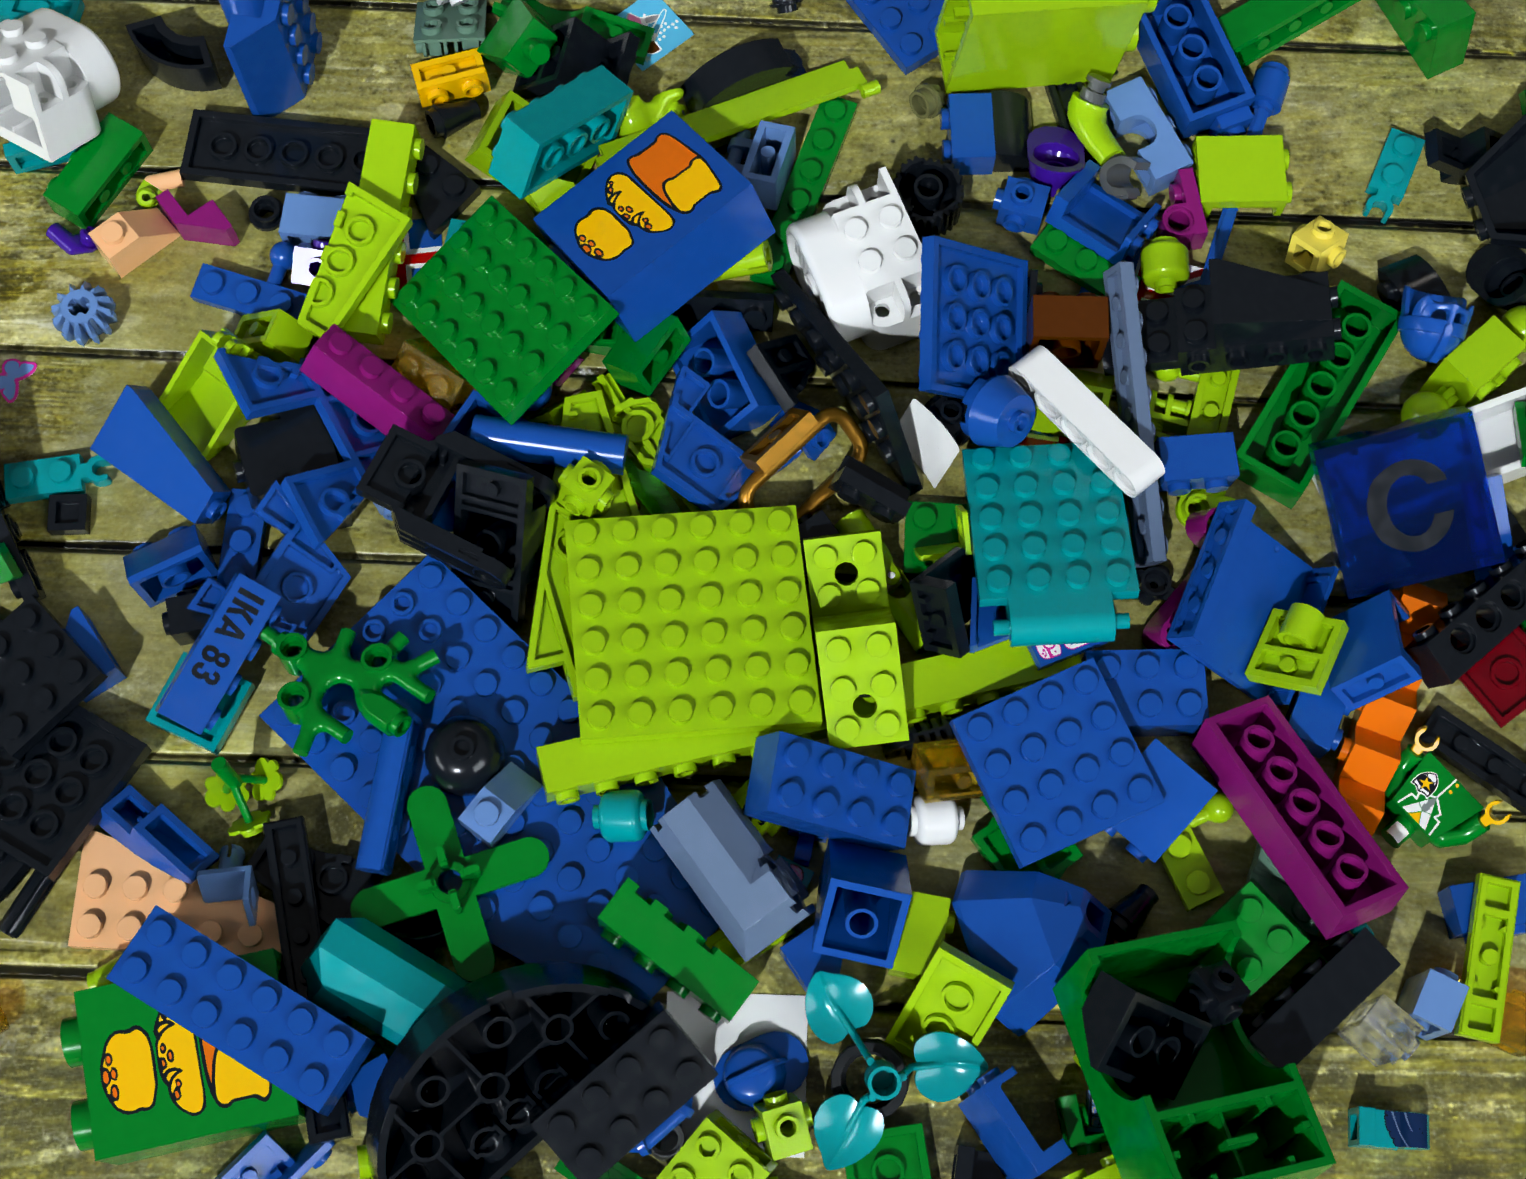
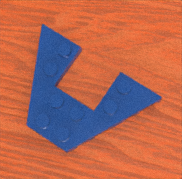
[214,348,386,551]

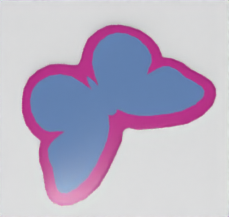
[0,359,37,403]

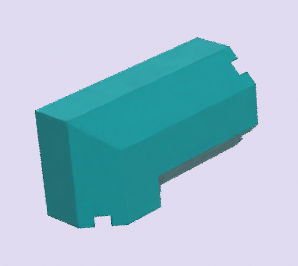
[301,918,470,1046]

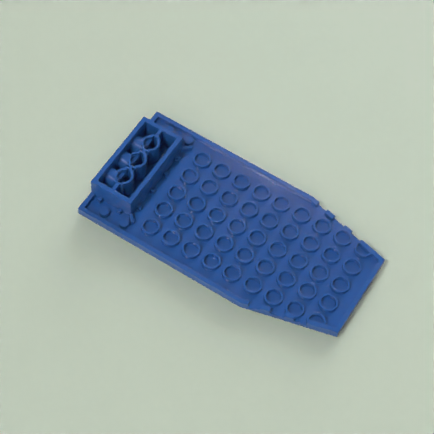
[259,555,720,998]

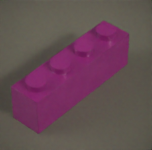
[300,323,455,441]

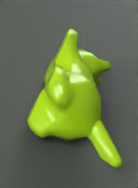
[618,88,687,138]

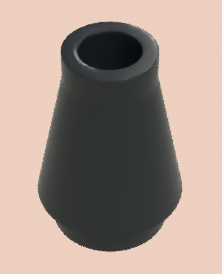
[425,98,481,139]
[1107,884,1159,942]

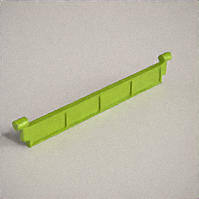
[595,60,881,167]

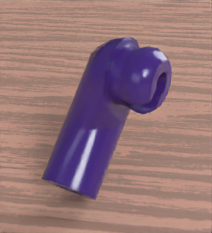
[46,223,97,255]

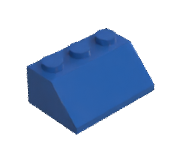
[672,310,782,440]

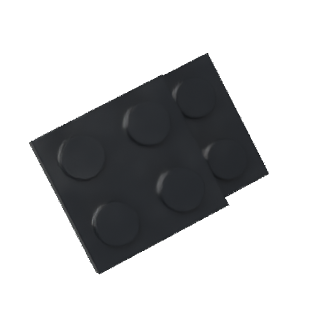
[513,17,640,100]

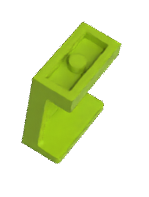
[1190,135,1293,218]

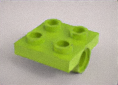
[1244,602,1349,696]

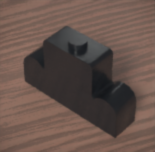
[232,405,353,529]

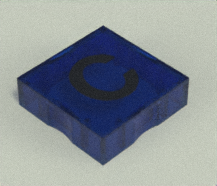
[1308,406,1506,600]

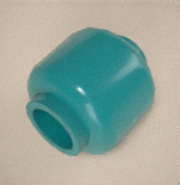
[592,789,654,843]

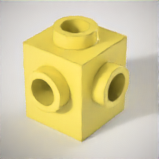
[1285,216,1349,273]

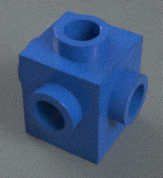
[992,176,1051,235]

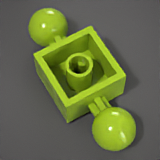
[1401,305,1526,439]

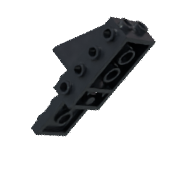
[1103,258,1342,376]

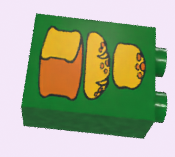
[60,948,306,1165]

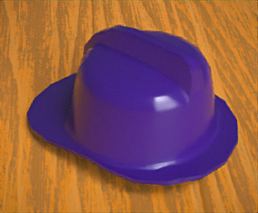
[1027,126,1086,197]

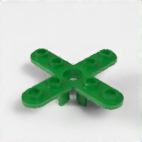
[350,786,549,982]

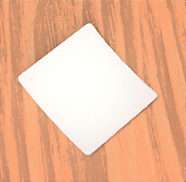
[900,399,960,488]

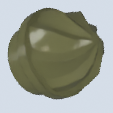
[909,83,946,119]

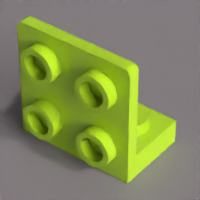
[656,1109,779,1179]

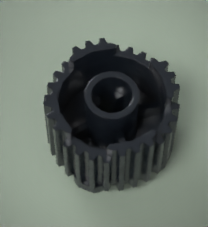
[893,156,964,243]

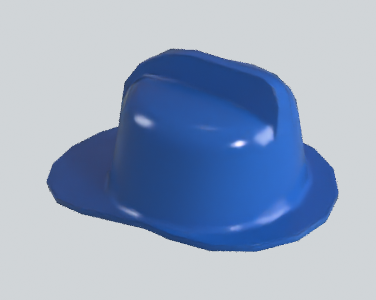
[713,1031,809,1112]

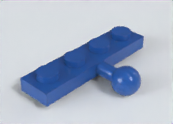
[190,241,318,338]

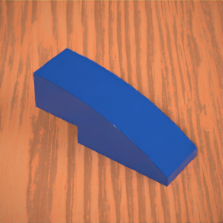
[98,784,220,885]

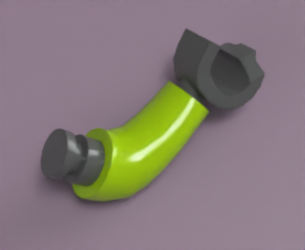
[1067,72,1151,200]

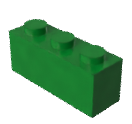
[43,112,153,229]

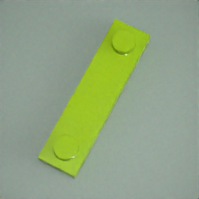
[1454,872,1521,1044]

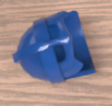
[1397,285,1474,363]

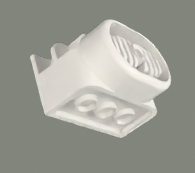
[0,8,121,163]
[786,166,922,350]

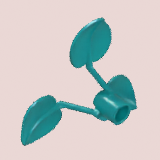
[805,970,989,1170]

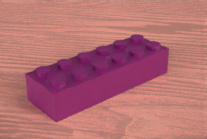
[1191,695,1409,940]

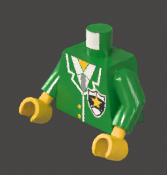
[1381,725,1512,848]

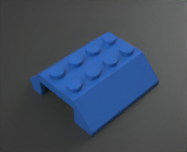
[223,0,322,118]

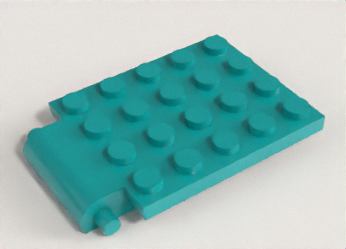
[962,443,1140,647]

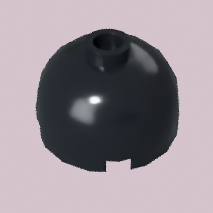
[424,715,506,797]

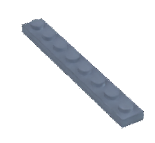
[1103,262,1168,568]

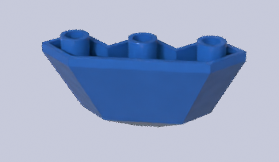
[952,870,1112,1037]

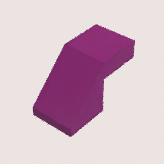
[155,189,240,246]

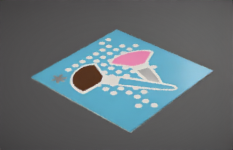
[616,0,694,71]

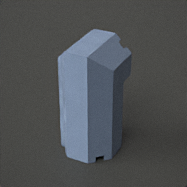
[650,779,816,963]

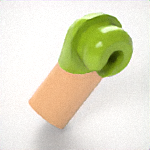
[136,169,185,209]

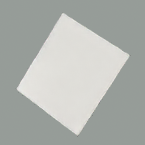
[660,991,808,1158]

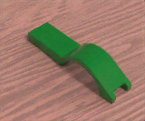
[492,0,655,65]

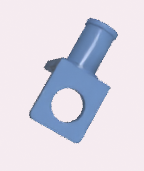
[197,844,259,926]

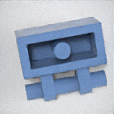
[727,120,796,211]

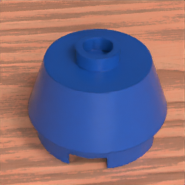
[960,374,1036,447]

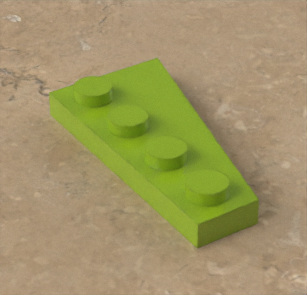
[297,181,414,338]

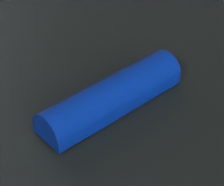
[470,414,629,475]
[355,710,422,876]

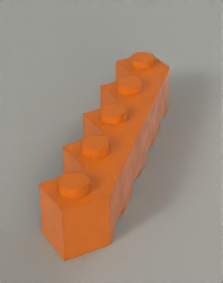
[1332,578,1448,836]

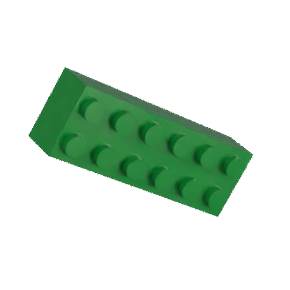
[1236,280,1401,509]

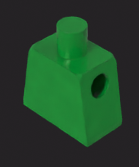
[477,0,558,78]

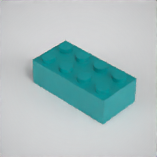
[488,65,634,200]

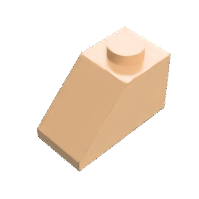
[88,208,180,278]

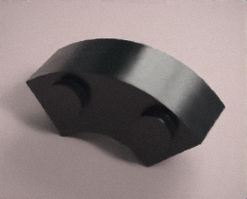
[126,16,223,92]
[1377,254,1464,344]

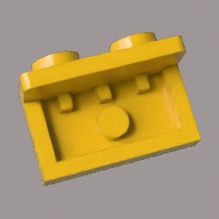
[410,47,491,108]

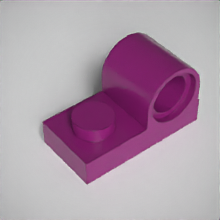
[1156,167,1208,250]

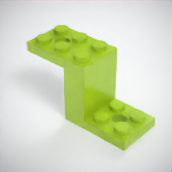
[803,529,909,749]

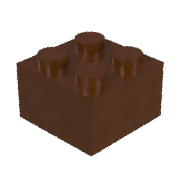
[1026,291,1109,368]

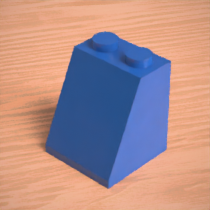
[812,839,912,969]

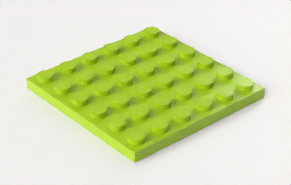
[564,505,823,745]

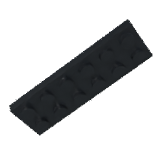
[180,109,370,196]

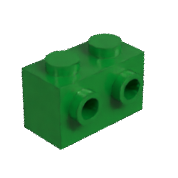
[602,315,691,397]

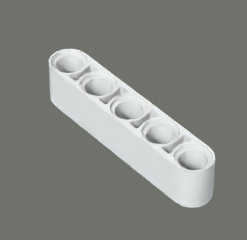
[1008,345,1165,498]

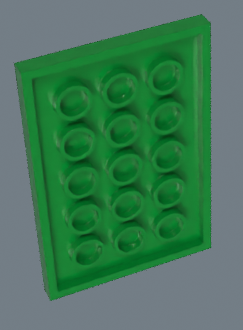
[390,195,619,425]

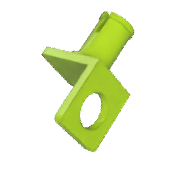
[914,505,972,563]

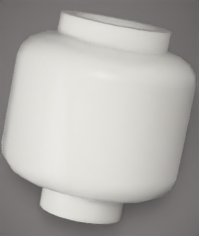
[907,793,965,846]

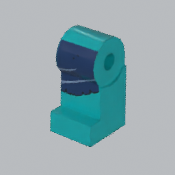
[1348,1106,1430,1151]

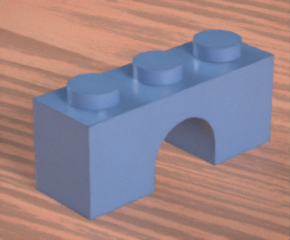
[1104,76,1194,196]

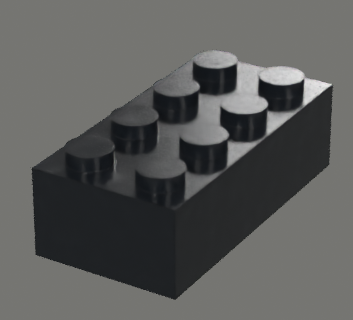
[1241,927,1401,1067]
[528,1001,718,1179]

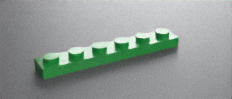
[750,97,858,289]

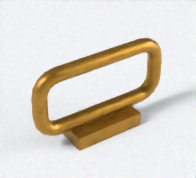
[738,407,868,519]

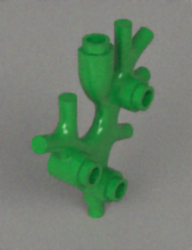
[260,626,440,757]

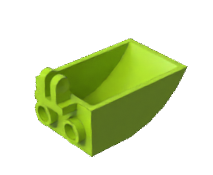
[159,328,263,461]

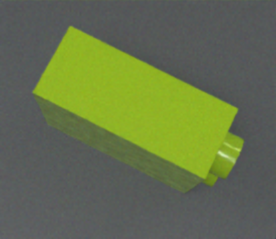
[934,0,1158,94]

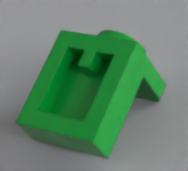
[1054,1094,1108,1156]

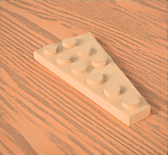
[68,830,282,956]

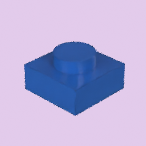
[1207,105,1254,136]

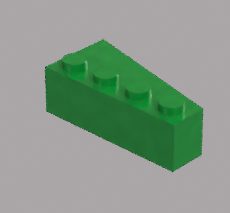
[1375,0,1476,79]
[597,877,759,1024]

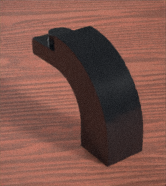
[680,38,807,113]

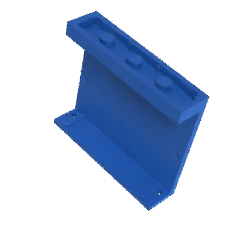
[1166,499,1339,705]

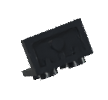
[909,547,972,658]

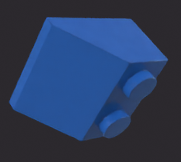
[123,524,218,608]

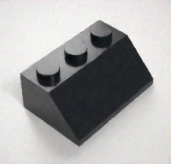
[1082,970,1212,1100]

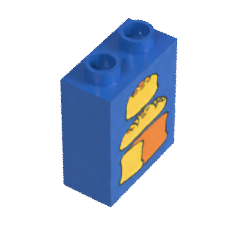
[533,110,776,343]

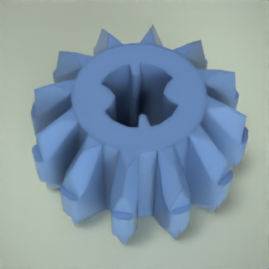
[51,281,118,347]

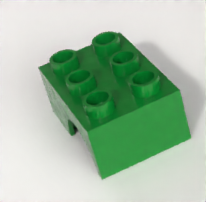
[1053,920,1336,1179]

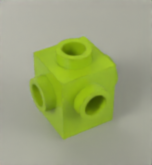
[557,455,616,519]
[750,1090,813,1161]

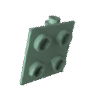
[413,0,487,57]

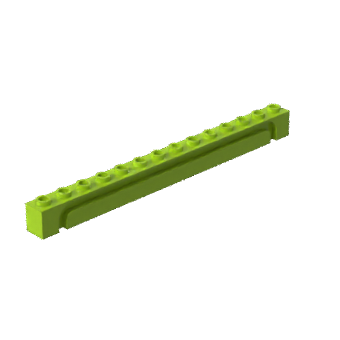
[536,639,1082,805]

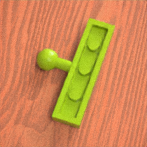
[1153,368,1240,435]
[1159,792,1234,912]

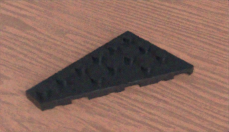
[771,269,923,496]

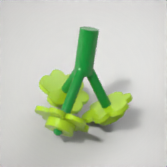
[205,756,283,838]

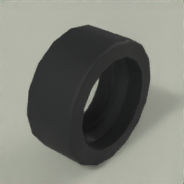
[831,1039,909,1118]

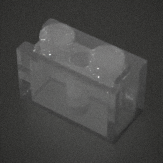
[1337,994,1424,1067]

